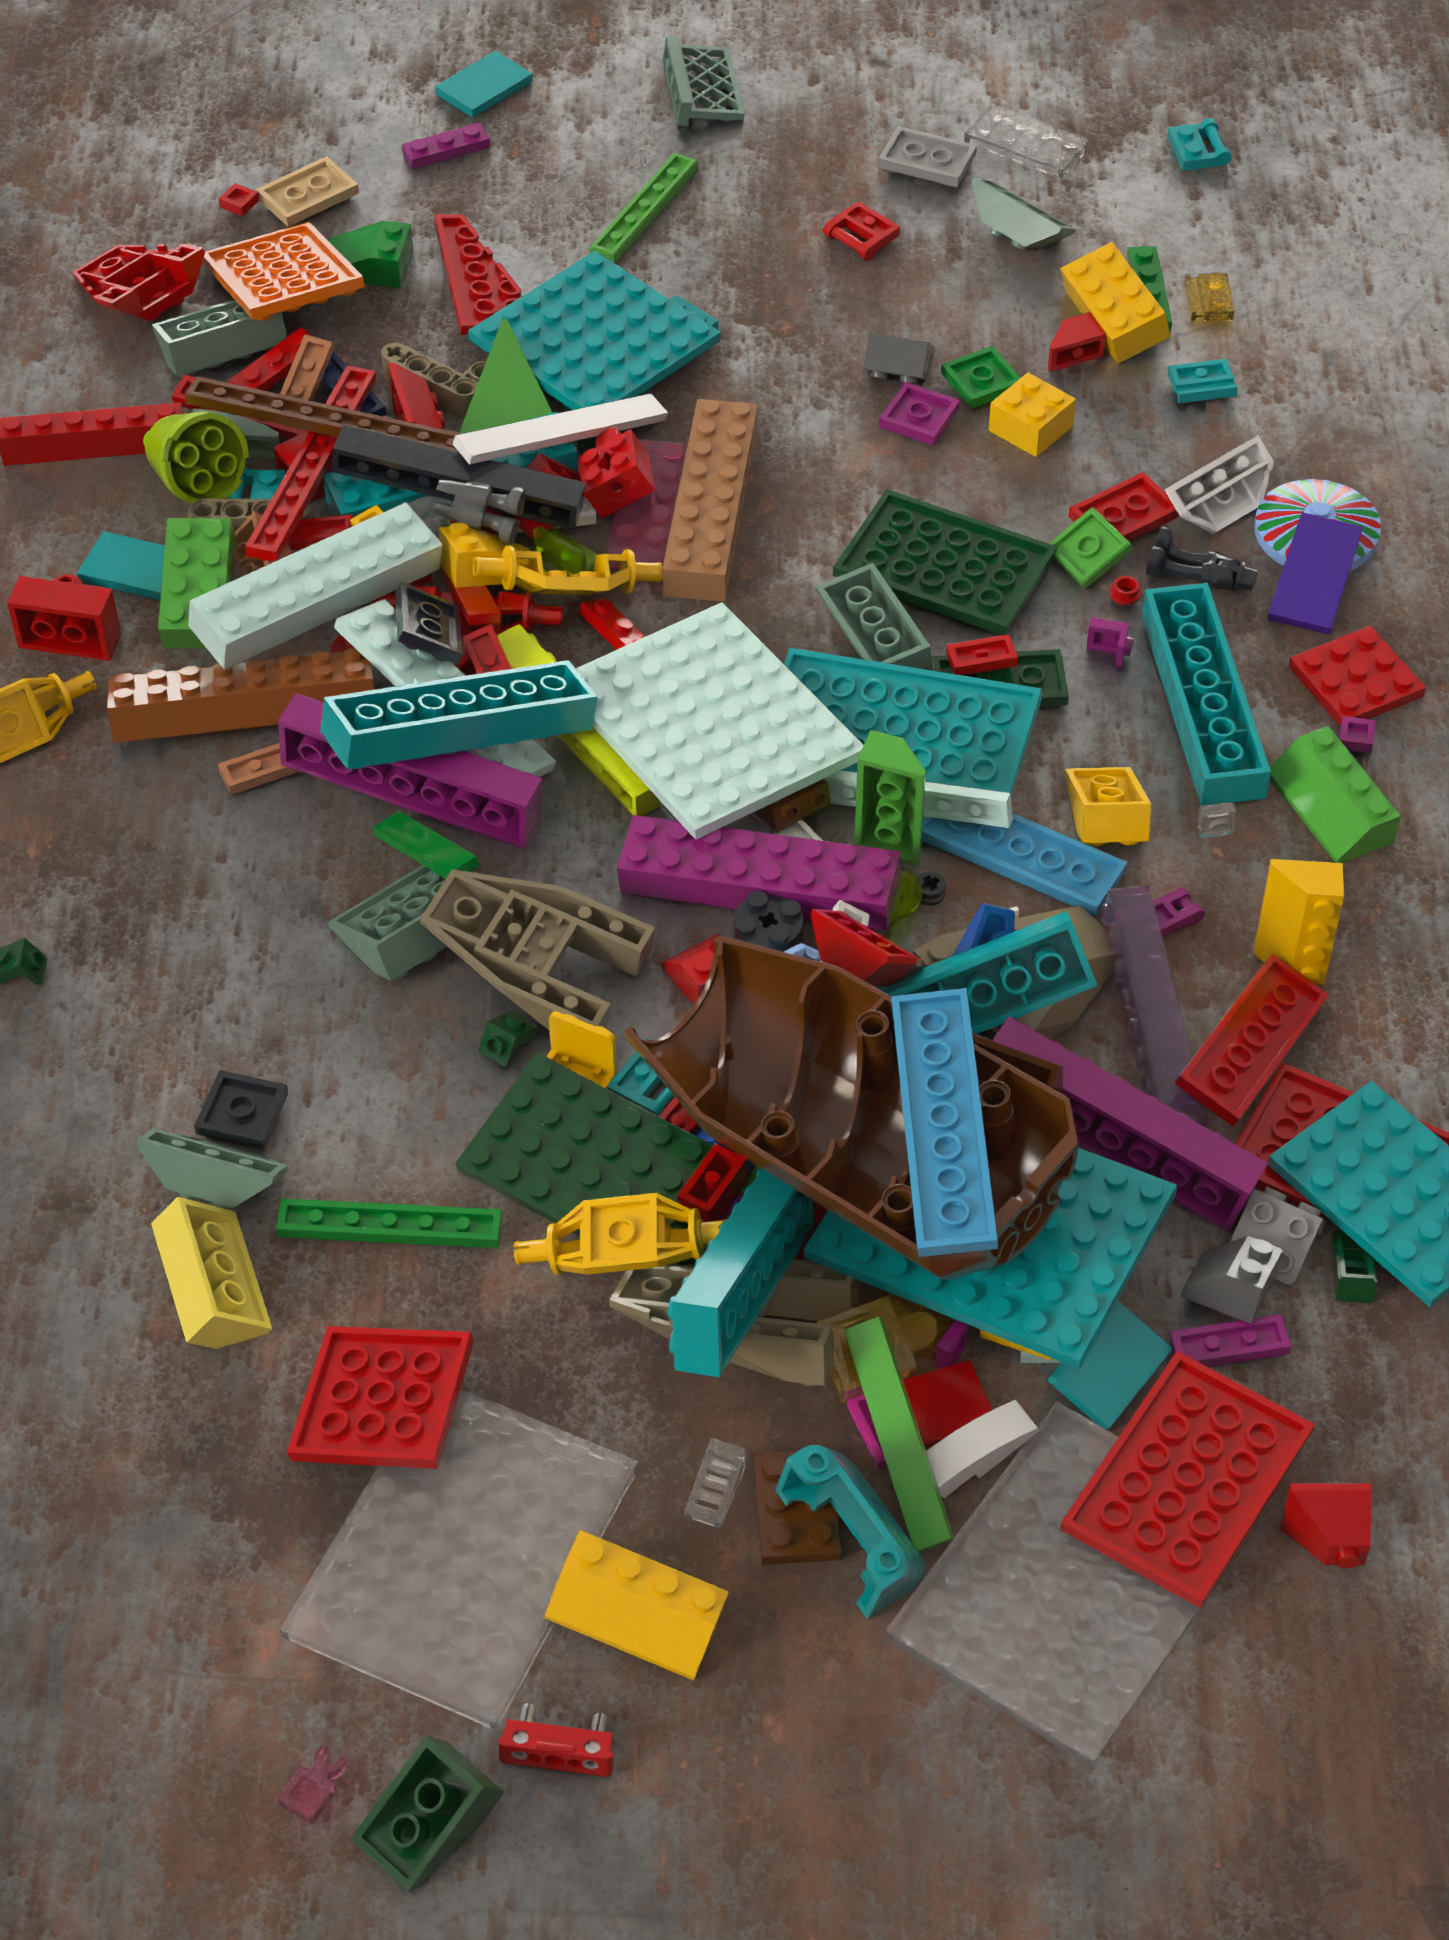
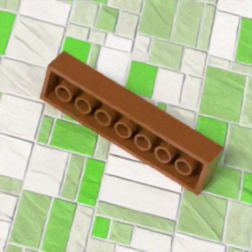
[107,648,375,743]

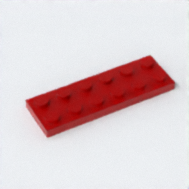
[1174,953,1329,1127]

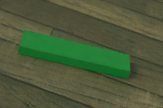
[372,811,479,879]

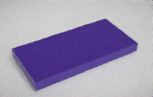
[1268,512,1363,635]

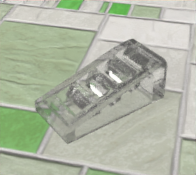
[684,1438,747,1528]

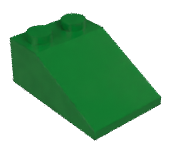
[328,221,414,288]

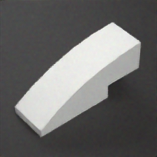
[926,1400,1040,1499]

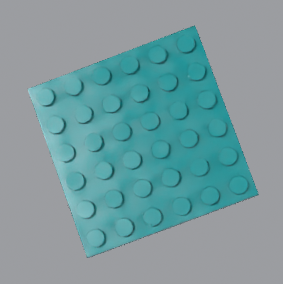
[468,251,721,410]

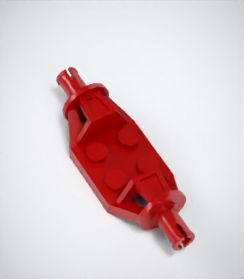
[371,583,563,642]

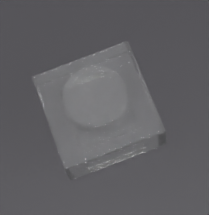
[1197,802,1237,838]

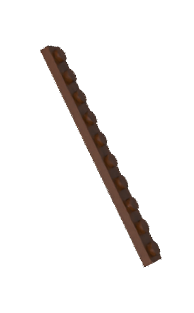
[185,376,461,452]

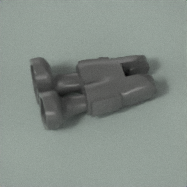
[432,480,526,546]

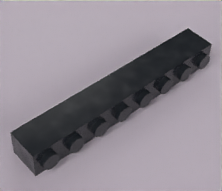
[332,424,586,530]

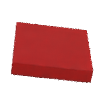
[903,1360,992,1451]

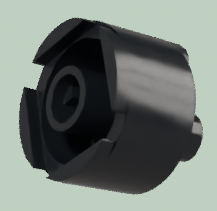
[733,891,803,952]

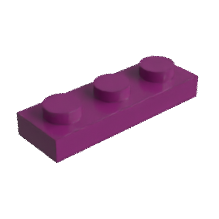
[402,123,490,169]
[1169,1314,1292,1367]

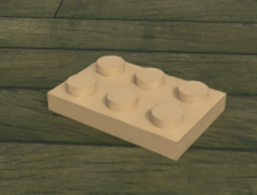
[256,156,359,227]

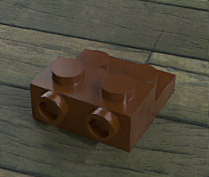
[751,779,831,833]

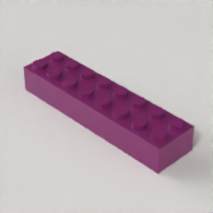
[278,693,542,850]
[617,815,901,931]
[993,1016,1268,1232]

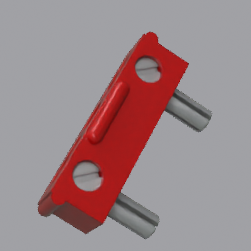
[498,1703,613,1777]

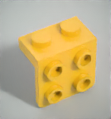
[547,1011,618,1089]

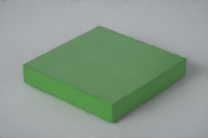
[1049,507,1133,589]

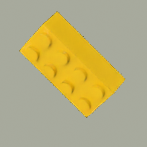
[1060,242,1171,364]

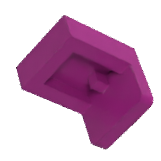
[1086,617,1133,667]

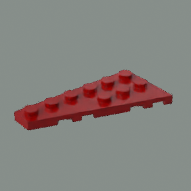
[434,214,522,335]

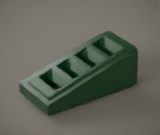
[1332,1231,1377,1303]

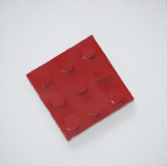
[1288,625,1426,726]

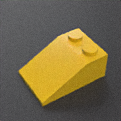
[439,523,547,588]
[1065,767,1151,846]

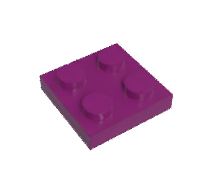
[879,382,960,446]

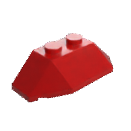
[811,909,924,987]

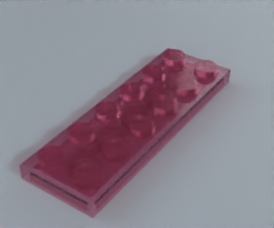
[606,439,688,581]

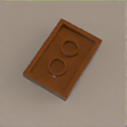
[753,1448,841,1565]

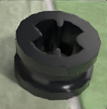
[915,872,946,906]

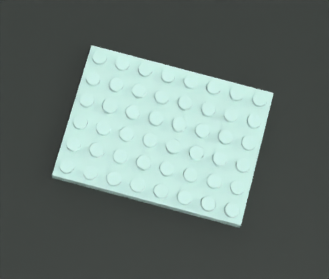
[576,602,864,840]

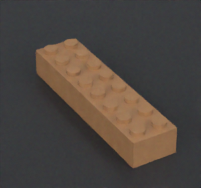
[662,399,758,602]

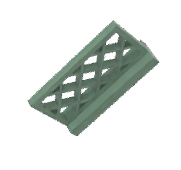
[662,36,745,126]

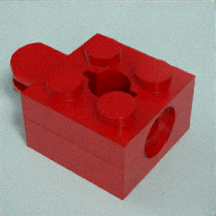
[578,428,655,519]

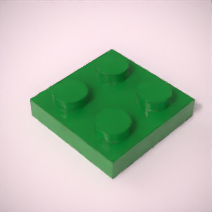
[941,346,1021,409]

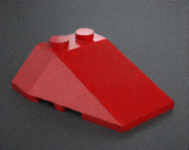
[72,244,205,321]

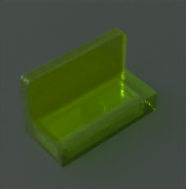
[533,526,599,575]

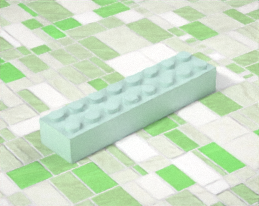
[188,503,443,670]

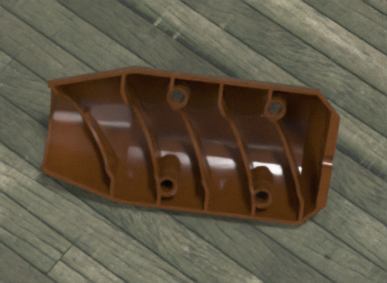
[625,935,1078,1280]

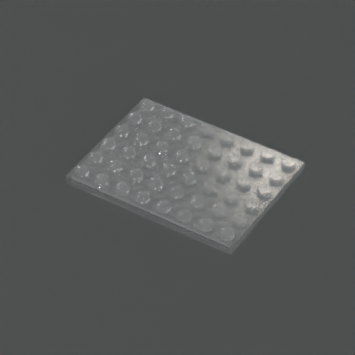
[280,1389,639,1730]
[885,1401,1259,1768]

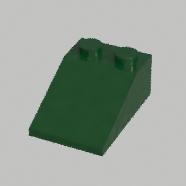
[351,1736,504,1892]

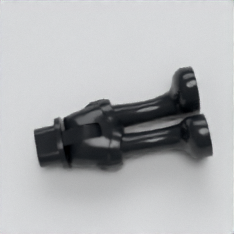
[1146,525,1259,591]

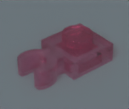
[277,1744,347,1825]

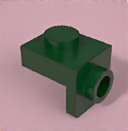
[0,938,47,985]
[479,1011,539,1066]

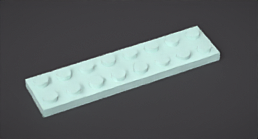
[334,599,556,777]

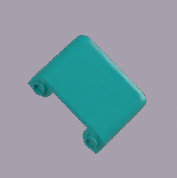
[775,1445,926,1620]

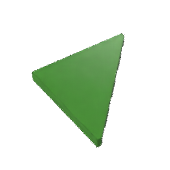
[459,318,552,434]

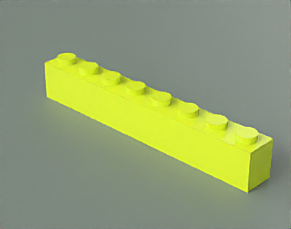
[497,624,663,816]

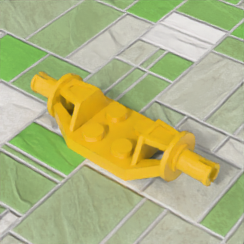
[473,545,663,595]
[0,671,97,763]
[514,1193,727,1275]

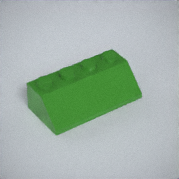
[1270,726,1401,863]
[854,730,926,866]

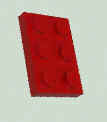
[1068,472,1180,541]

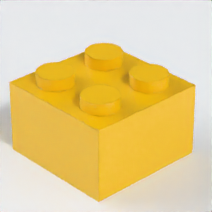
[988,372,1076,457]

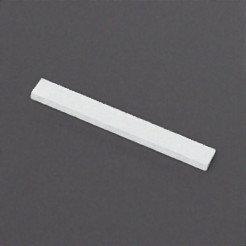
[453,394,668,464]

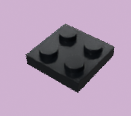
[194,1070,288,1149]

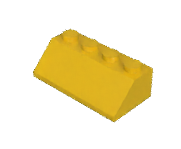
[1254,859,1344,985]
[544,1530,729,1681]

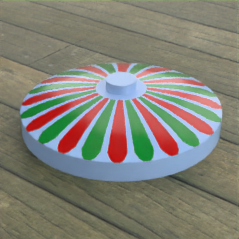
[1254,479,1381,571]

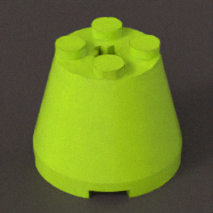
[143,411,249,504]

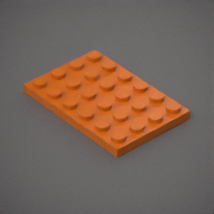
[203,222,365,320]

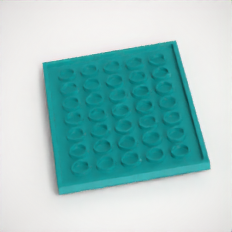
[804,1148,1177,1369]

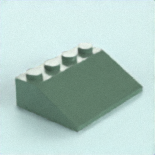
[327,865,478,981]

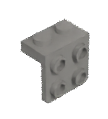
[1230,1187,1327,1285]

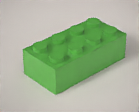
[158,518,236,648]

